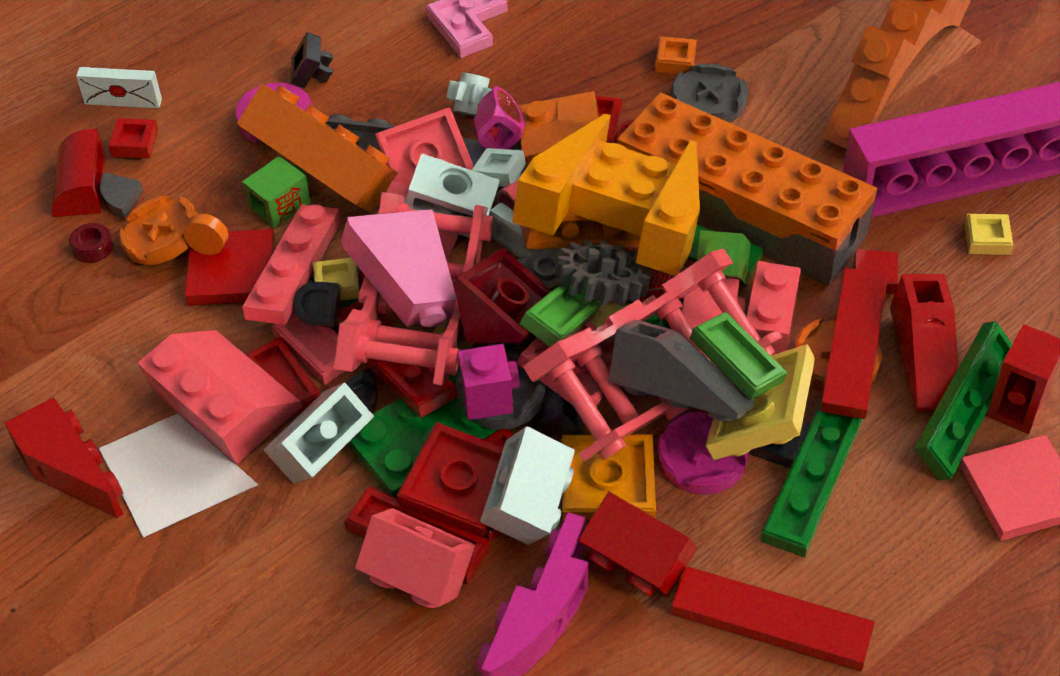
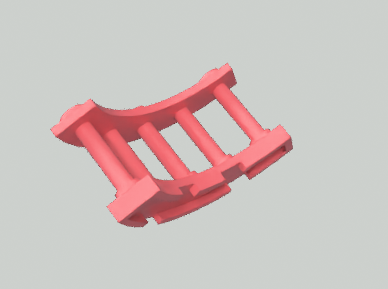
[334,192,493,385]
[523,249,783,461]

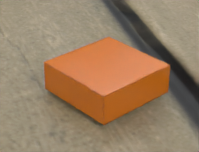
[655,37,697,74]

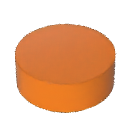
[184,214,229,255]

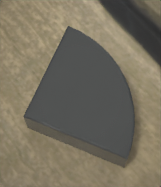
[100,172,143,219]

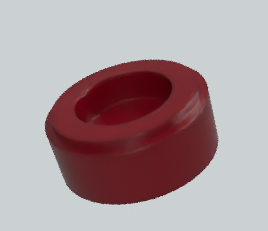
[69,223,113,263]

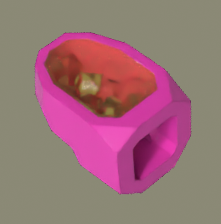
[473,86,525,150]

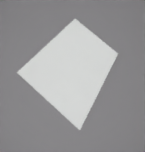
[99,414,258,538]

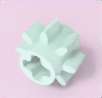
[446,72,492,117]

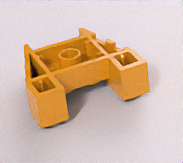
[512,114,700,276]

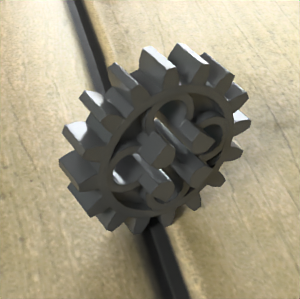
[555,239,653,306]

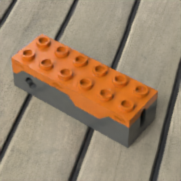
[613,92,877,285]

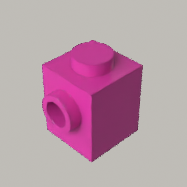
[458,344,520,420]

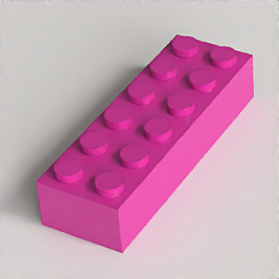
[843,82,1060,217]

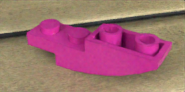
[477,512,588,676]

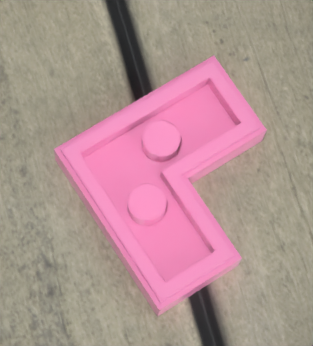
[425,0,508,58]

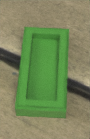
[519,285,601,347]
[689,312,788,400]

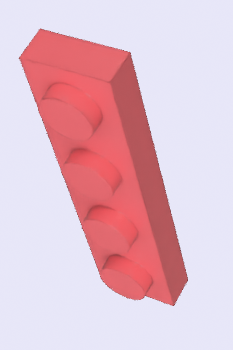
[242,204,341,325]

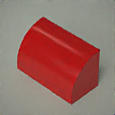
[51,128,106,217]

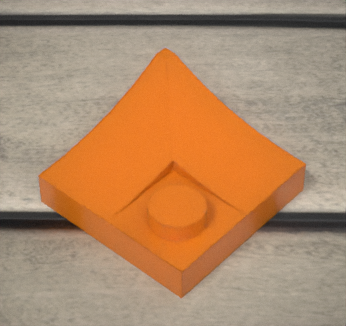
[518,91,599,169]

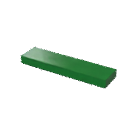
[914,321,1012,481]
[761,397,864,558]

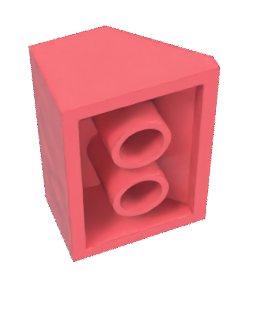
[137,330,303,465]

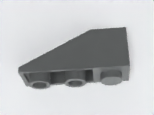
[608,319,754,421]

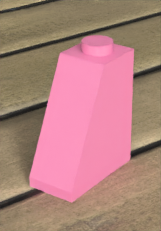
[341,209,457,327]

